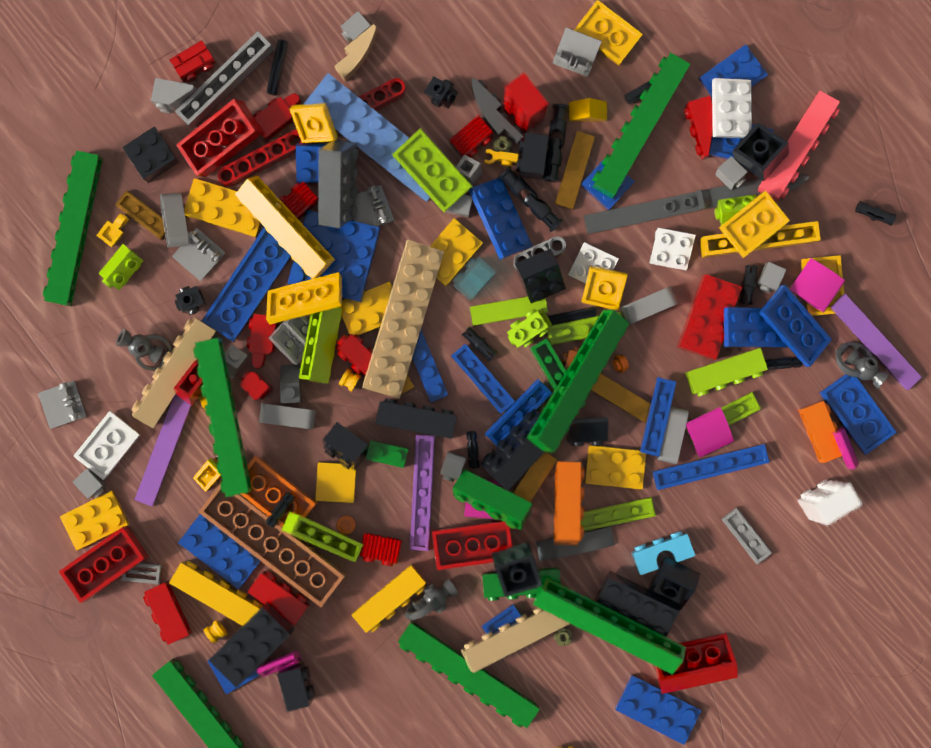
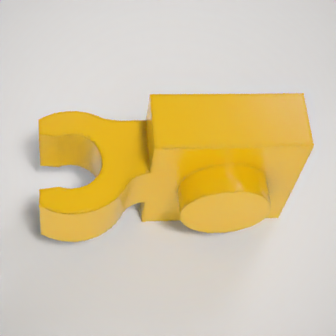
[484,149,518,167]
[96,213,129,248]

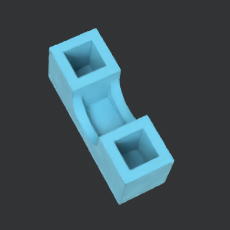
[631,531,695,575]

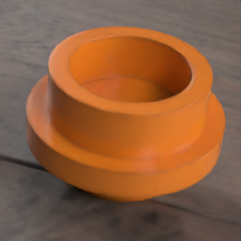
[612,355,629,374]
[336,515,356,535]

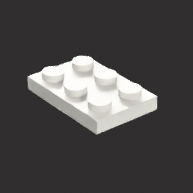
[712,78,752,138]
[74,411,141,480]

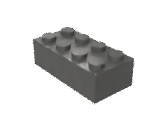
[318,140,358,228]

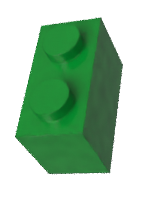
[366,440,409,468]

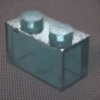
[453,257,496,302]

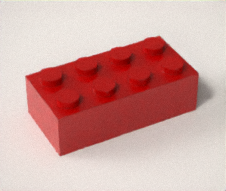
[503,72,548,133]
[176,99,264,177]
[677,274,742,360]
[432,520,512,570]
[58,526,149,603]

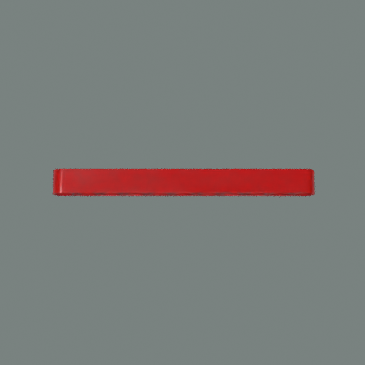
[217,78,406,187]

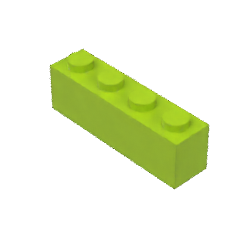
[299,307,342,384]
[685,348,768,397]
[282,512,363,562]

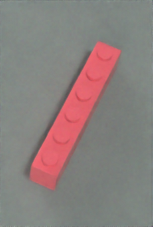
[758,91,840,203]

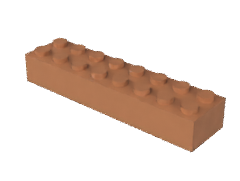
[198,484,346,607]

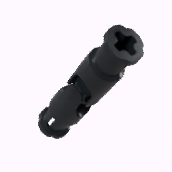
[542,104,570,183]
[498,166,563,232]

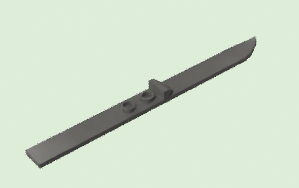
[584,173,810,235]

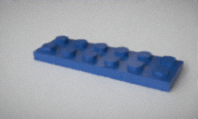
[202,227,291,342]

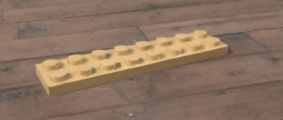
[362,240,444,399]

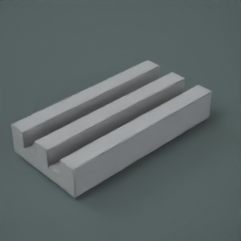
[121,563,162,584]

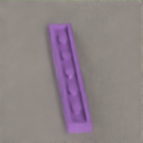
[830,294,922,390]
[134,394,192,507]
[410,435,435,551]

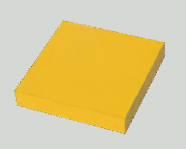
[290,103,338,143]
[581,265,628,311]
[315,462,356,503]

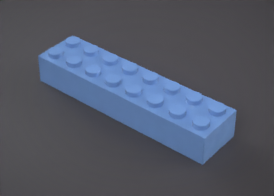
[304,73,430,202]

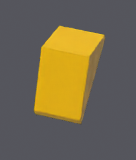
[569,98,607,122]
[193,458,222,492]

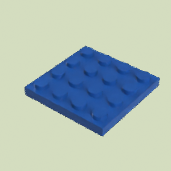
[288,210,381,302]

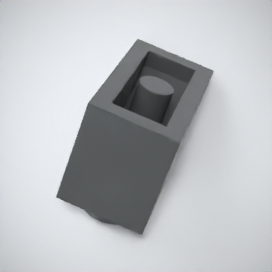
[280,364,303,404]
[440,452,466,482]

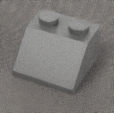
[151,78,197,114]

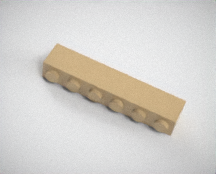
[131,317,216,428]
[461,607,570,673]

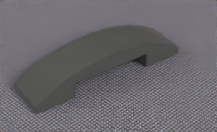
[536,526,615,561]

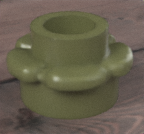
[493,136,512,152]
[554,627,573,646]

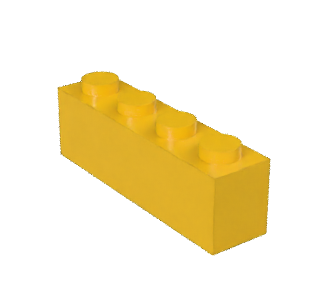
[352,564,426,633]

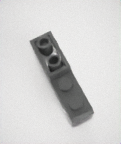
[471,78,524,145]

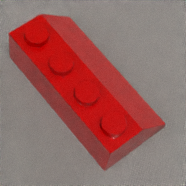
[655,633,738,694]

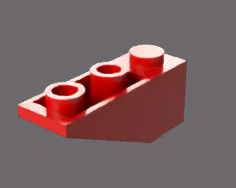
[684,96,713,160]

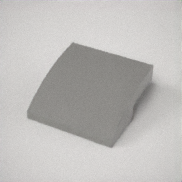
[269,316,309,364]

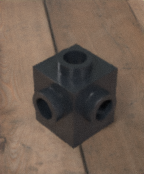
[423,76,458,109]
[174,286,207,315]

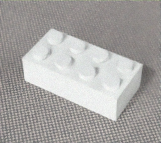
[797,479,862,525]

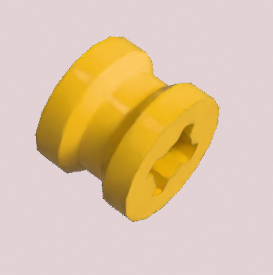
[339,368,361,392]
[204,619,228,644]

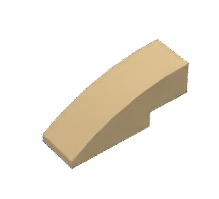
[334,24,377,82]

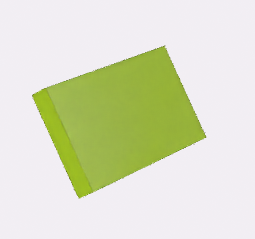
[392,128,473,212]

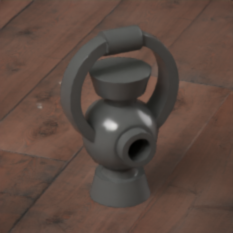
[116,328,172,371]
[835,342,890,389]
[405,579,458,620]

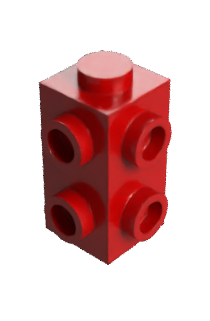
[336,334,373,375]

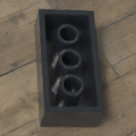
[375,398,457,439]
[480,409,545,491]
[594,570,680,637]
[209,601,295,688]

